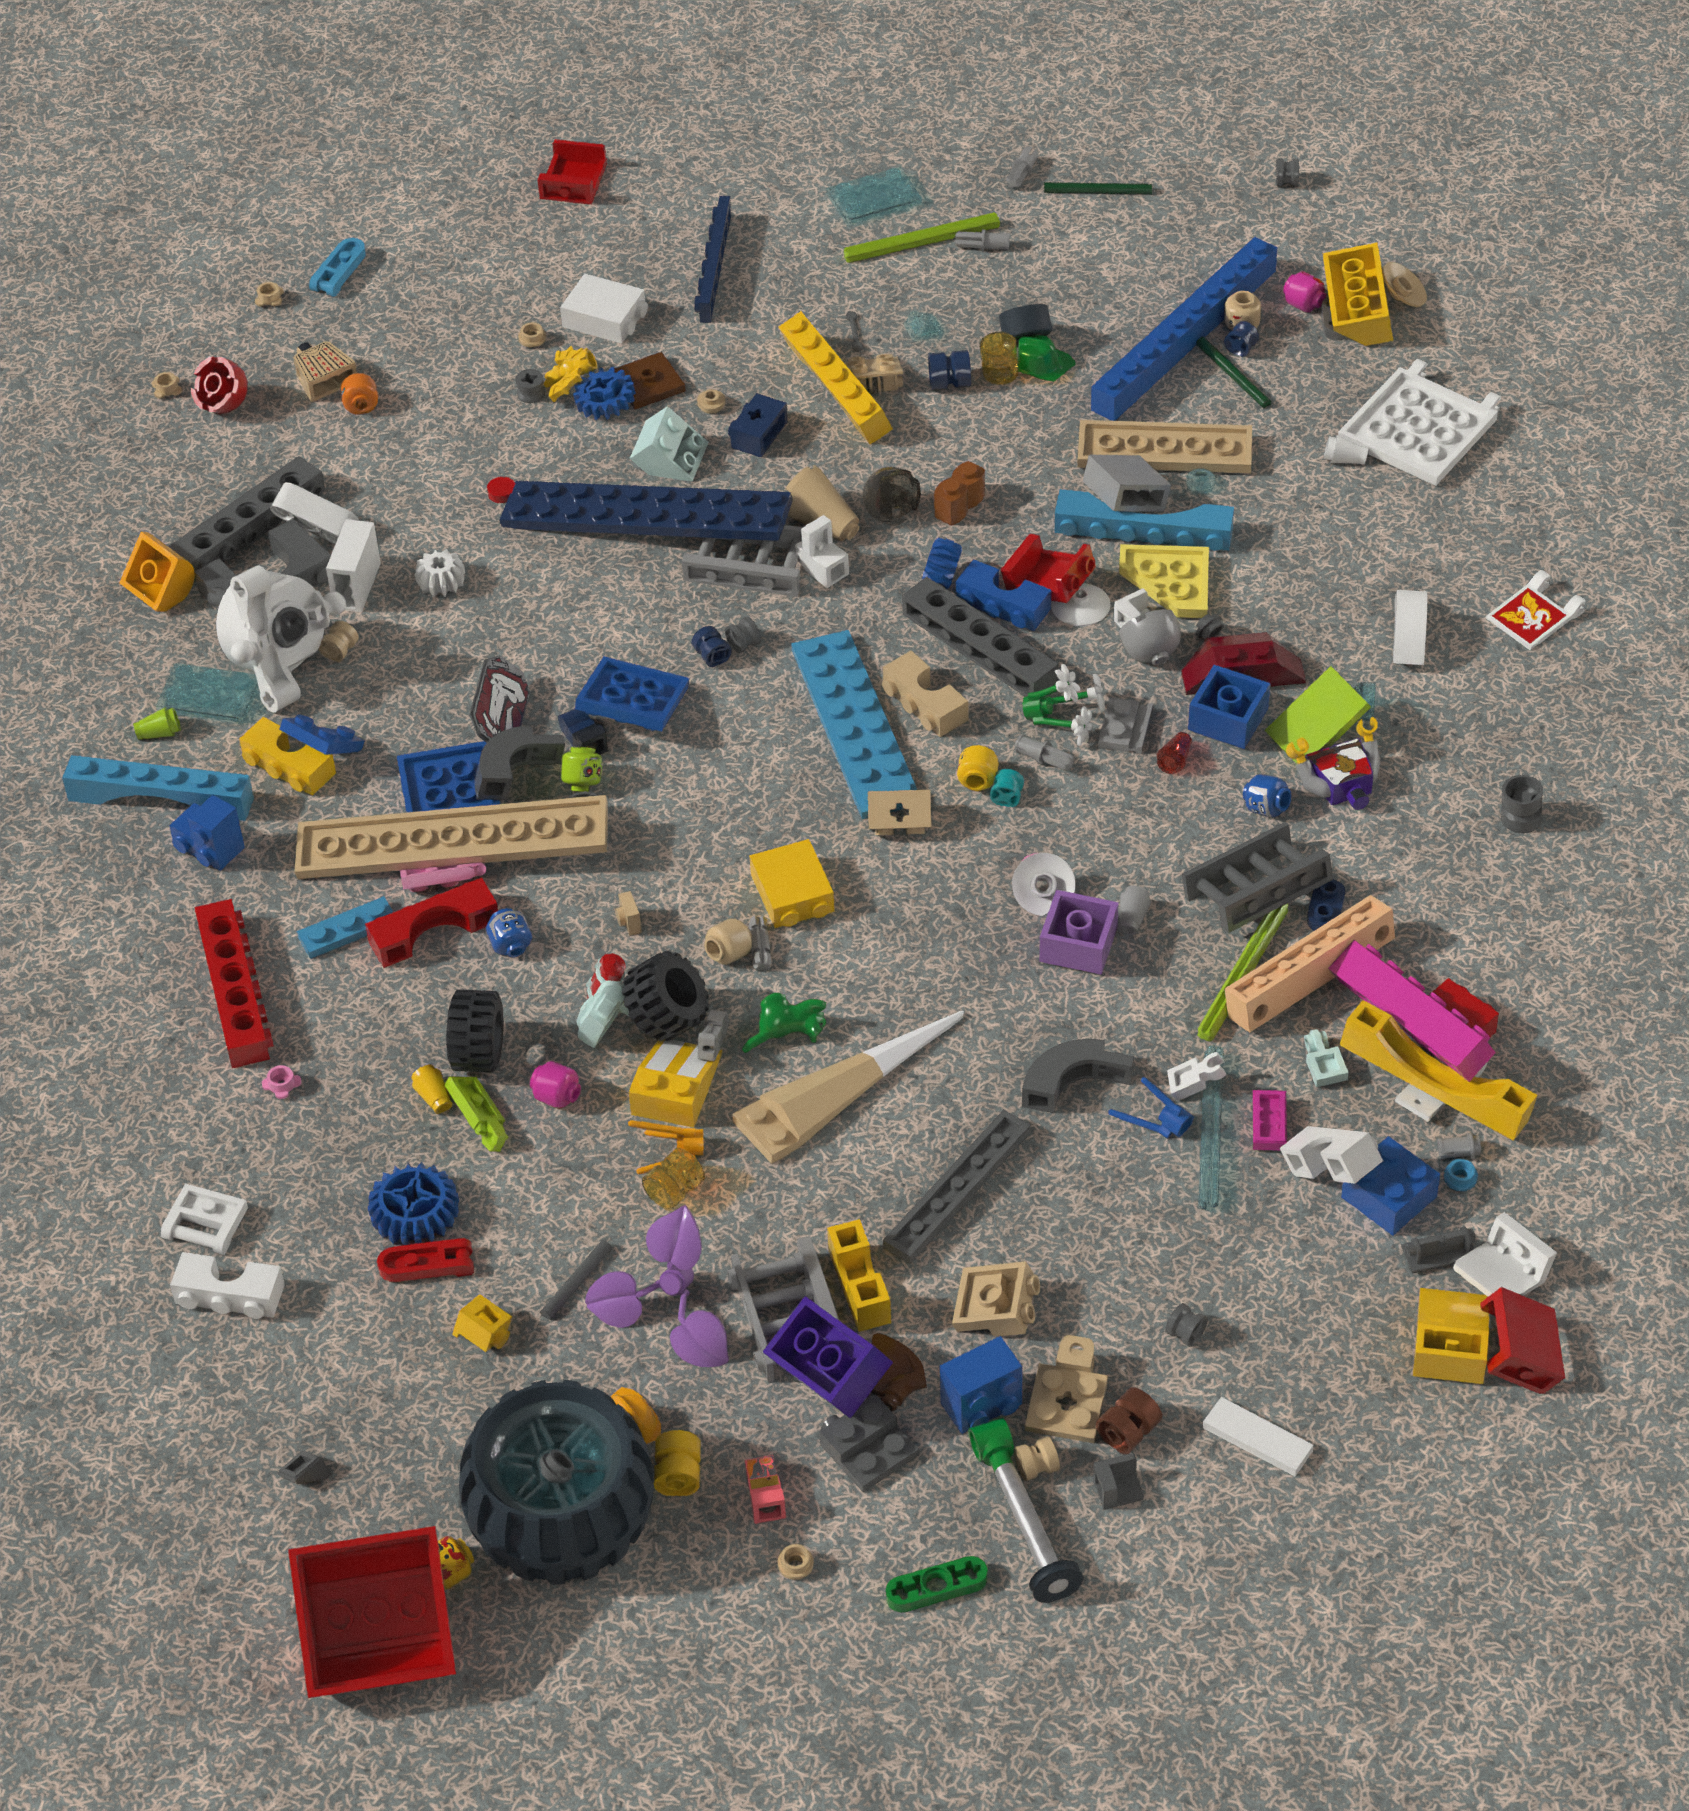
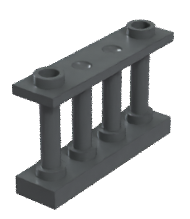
[1182,822,1333,933]

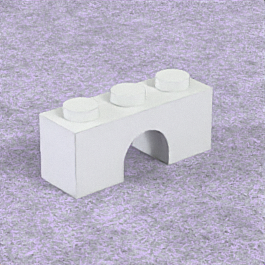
[1280,1126,1383,1184]
[170,1252,285,1319]

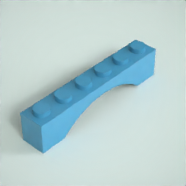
[1054,489,1234,551]
[62,755,254,821]

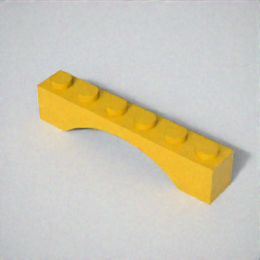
[778,311,893,444]
[1340,1000,1538,1141]

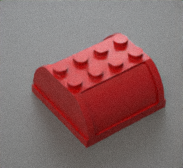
[288,1526,457,1698]

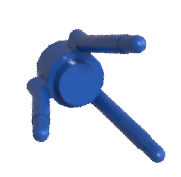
[1108,1077,1194,1139]

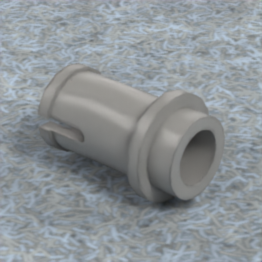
[1437,1132,1481,1160]

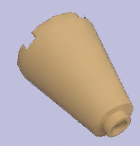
[785,465,859,541]

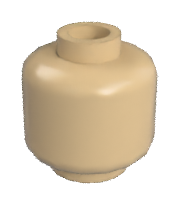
[704,918,752,965]

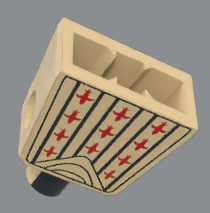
[294,342,357,402]

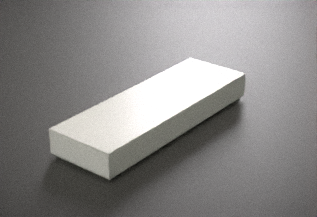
[1203,1397,1313,1476]

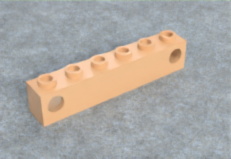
[1225,895,1395,1033]

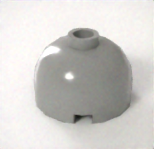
[1119,609,1181,665]

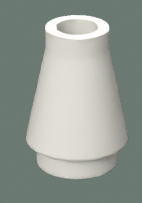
[1324,435,1368,465]

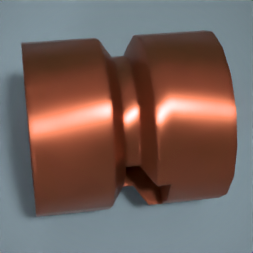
[1096,1387,1162,1454]

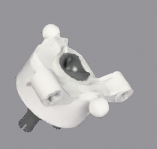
[207,565,346,713]

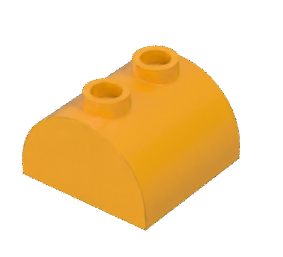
[119,531,195,612]

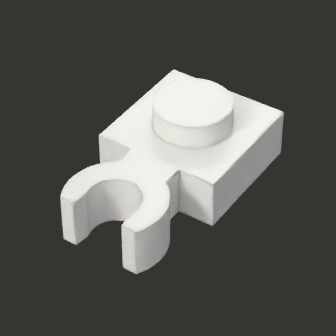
[1167,1052,1226,1101]

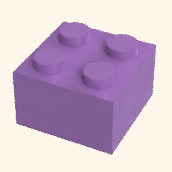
[1039,890,1119,975]

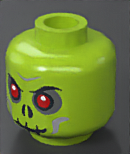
[561,747,602,792]

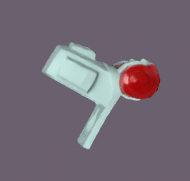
[576,953,630,1048]

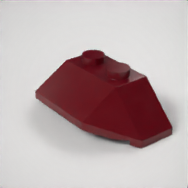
[1181,632,1306,695]

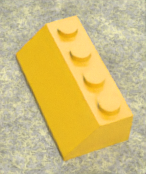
[1322,242,1394,346]

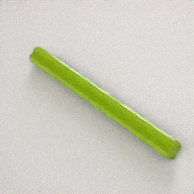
[843,212,1000,263]
[1197,903,1289,1042]

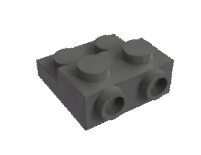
[819,1395,919,1492]

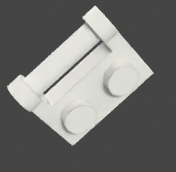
[161,1184,248,1255]

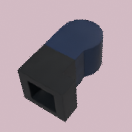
[558,708,608,755]

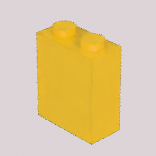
[749,839,835,928]

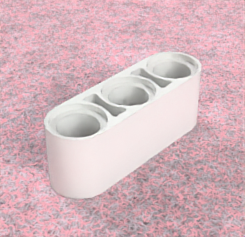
[270,482,359,543]

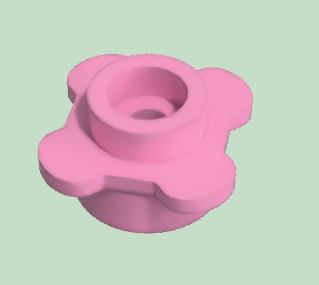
[262,1065,301,1099]

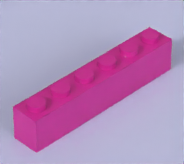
[1328,940,1496,1082]

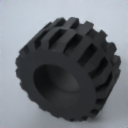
[622,951,709,1041]
[446,989,504,1073]

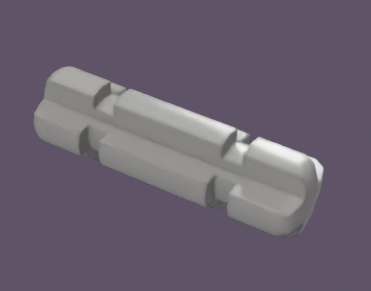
[749,916,772,971]

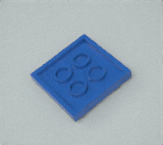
[575,656,690,731]
[397,741,500,813]

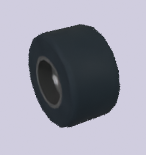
[999,304,1052,343]

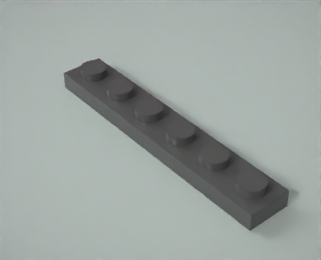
[883,1109,1031,1264]

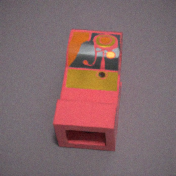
[745,1455,786,1524]

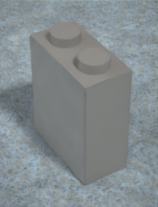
[1083,455,1171,512]

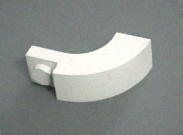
[1393,590,1427,665]

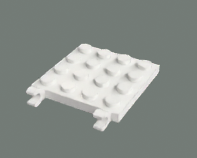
[1338,359,1501,486]

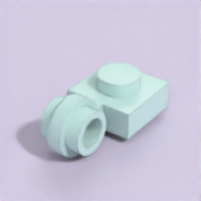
[1304,1029,1348,1087]

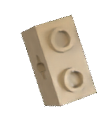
[868,790,931,835]

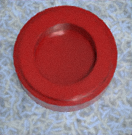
[487,477,515,503]

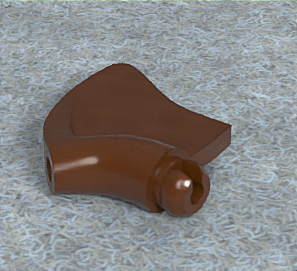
[870,1333,927,1412]

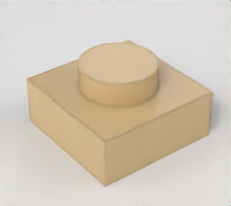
[615,891,642,936]

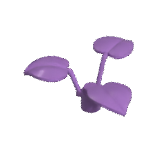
[585,1205,729,1367]

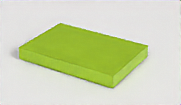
[1264,666,1371,764]

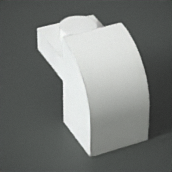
[795,515,849,588]

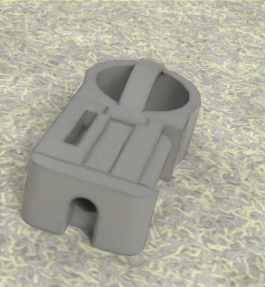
[698,1009,729,1061]

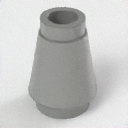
[1119,886,1151,935]

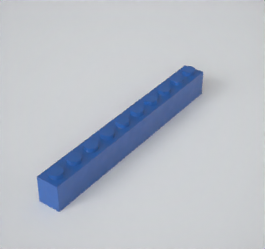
[1091,237,1277,421]

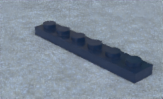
[694,196,732,323]

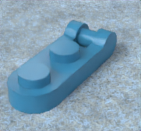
[309,238,366,297]

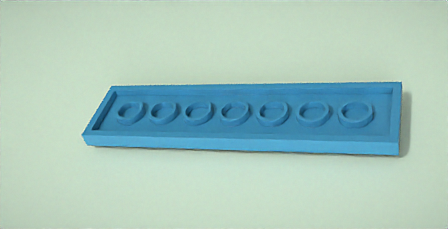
[791,630,917,819]

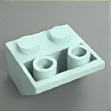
[630,406,709,482]

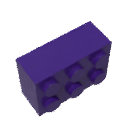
[763,1296,893,1419]

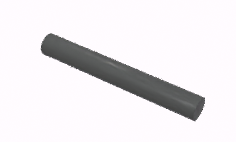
[540,1240,612,1320]

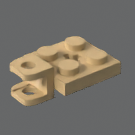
[1025,1335,1108,1443]

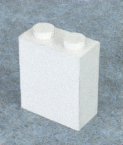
[560,274,648,343]
[326,519,381,612]

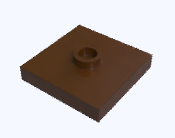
[614,352,686,410]

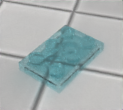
[826,166,922,226]
[156,663,259,725]

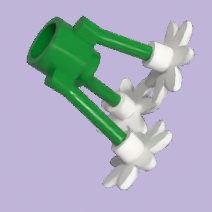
[1023,664,1105,746]

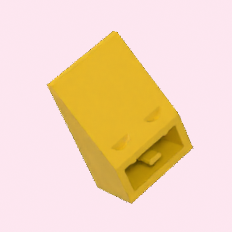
[1413,1288,1489,1384]

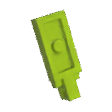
[444,1077,509,1152]

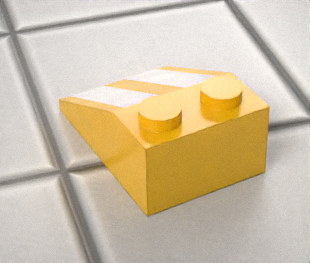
[629,1039,723,1128]

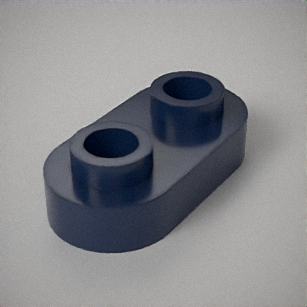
[1307,879,1346,931]

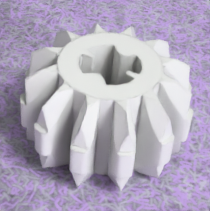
[415,549,465,598]

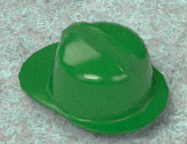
[1014,335,1076,382]

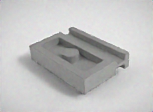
[1098,697,1153,754]

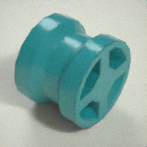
[990,769,1024,807]

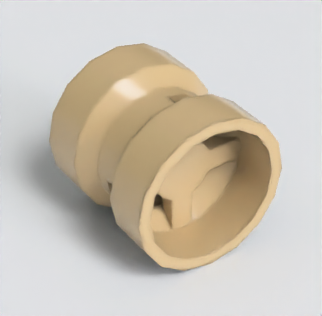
[319,621,359,662]
[1014,1436,1060,1481]

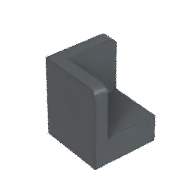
[1093,1453,1144,1510]

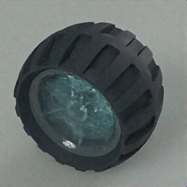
[459,1380,654,1585]

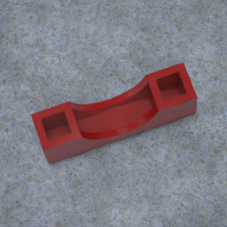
[365,877,498,968]

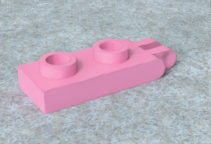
[400,862,486,892]

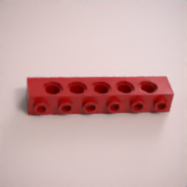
[194,899,274,1068]

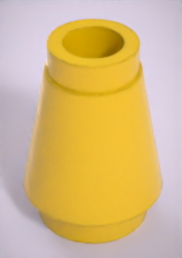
[411,1064,453,1114]

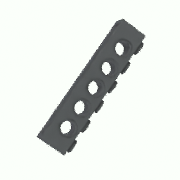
[168,456,325,582]
[902,577,1059,696]

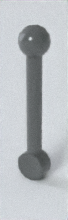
[846,311,863,352]

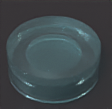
[1186,469,1215,495]

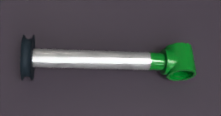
[968,1418,1084,1603]

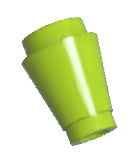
[133,707,181,740]

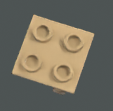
[844,354,903,393]

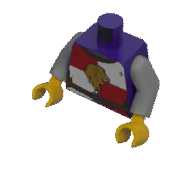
[1286,717,1380,810]

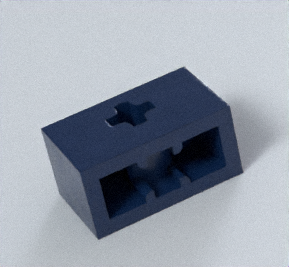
[728,393,788,458]

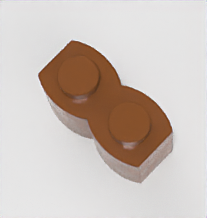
[934,461,985,526]

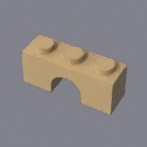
[882,650,969,737]

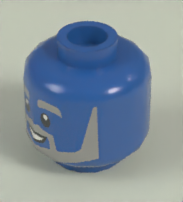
[1243,774,1292,818]
[486,908,532,957]

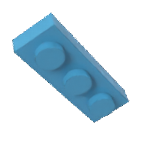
[297,896,393,959]

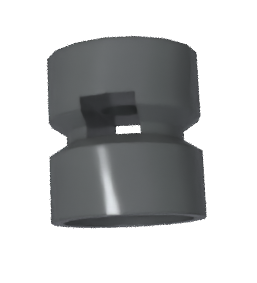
[1501,775,1543,833]

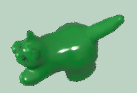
[742,993,827,1053]

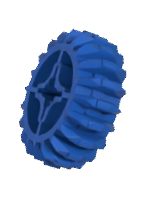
[368,1161,459,1245]

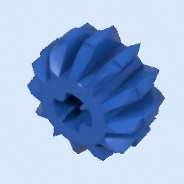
[922,537,962,590]

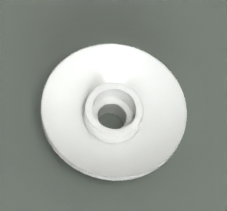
[1051,583,1110,626]
[1012,853,1075,916]

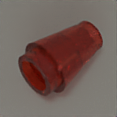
[1157,732,1192,774]

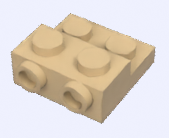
[952,1261,1040,1337]

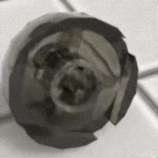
[862,466,921,526]

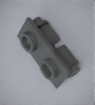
[1401,1226,1476,1273]

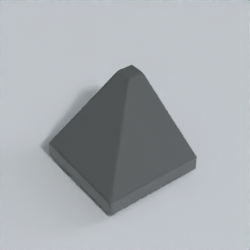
[277,1450,332,1484]

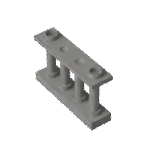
[682,525,803,597]
[727,1236,839,1383]

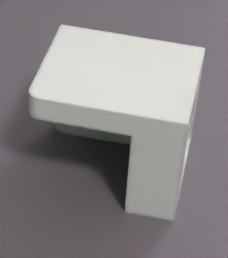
[1114,588,1150,628]

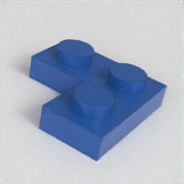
[279,715,365,755]

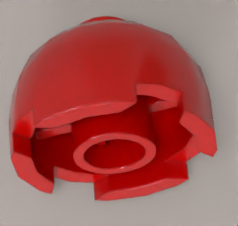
[191,356,248,414]

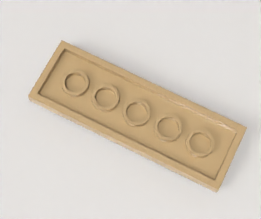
[1077,420,1252,473]

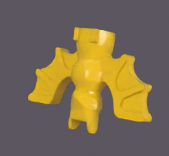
[543,346,597,402]

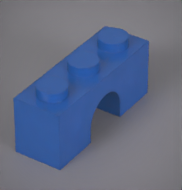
[956,559,1051,631]

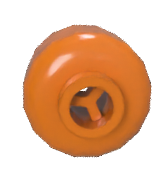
[341,373,378,415]

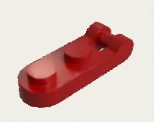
[377,1238,474,1282]

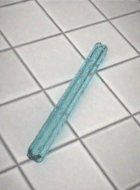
[1198,1045,1224,1211]

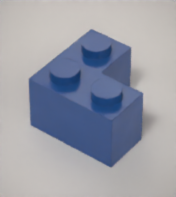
[169,795,245,871]

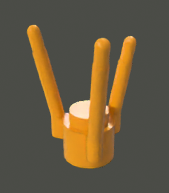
[628,1120,704,1174]

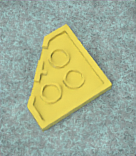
[1119,544,1209,618]

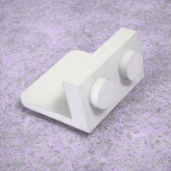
[1453,1212,1557,1296]

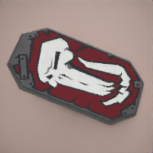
[469,655,530,743]

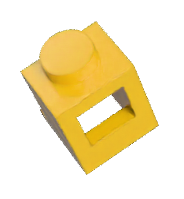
[452,1294,512,1352]

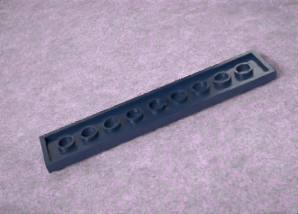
[500,481,793,541]

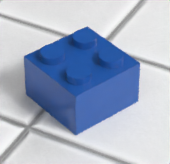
[1188,665,1270,749]
[1341,1136,1440,1236]
[940,1336,1022,1434]

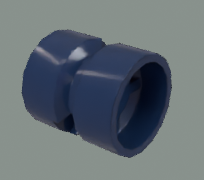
[928,350,971,390]

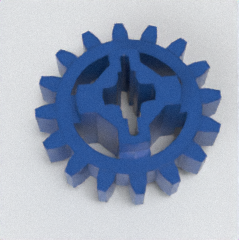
[573,367,636,420]

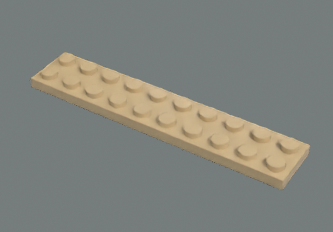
[295,795,608,879]

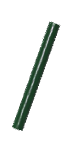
[1044,182,1152,195]
[1196,337,1271,408]

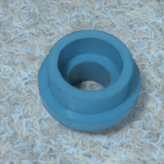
[1443,1159,1478,1191]

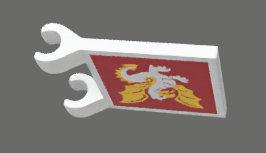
[1486,570,1586,650]

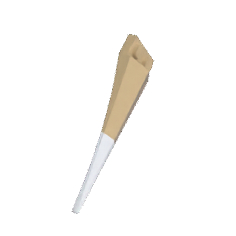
[733,1011,964,1164]

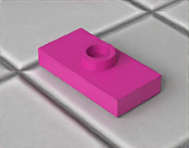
[1252,1090,1287,1151]

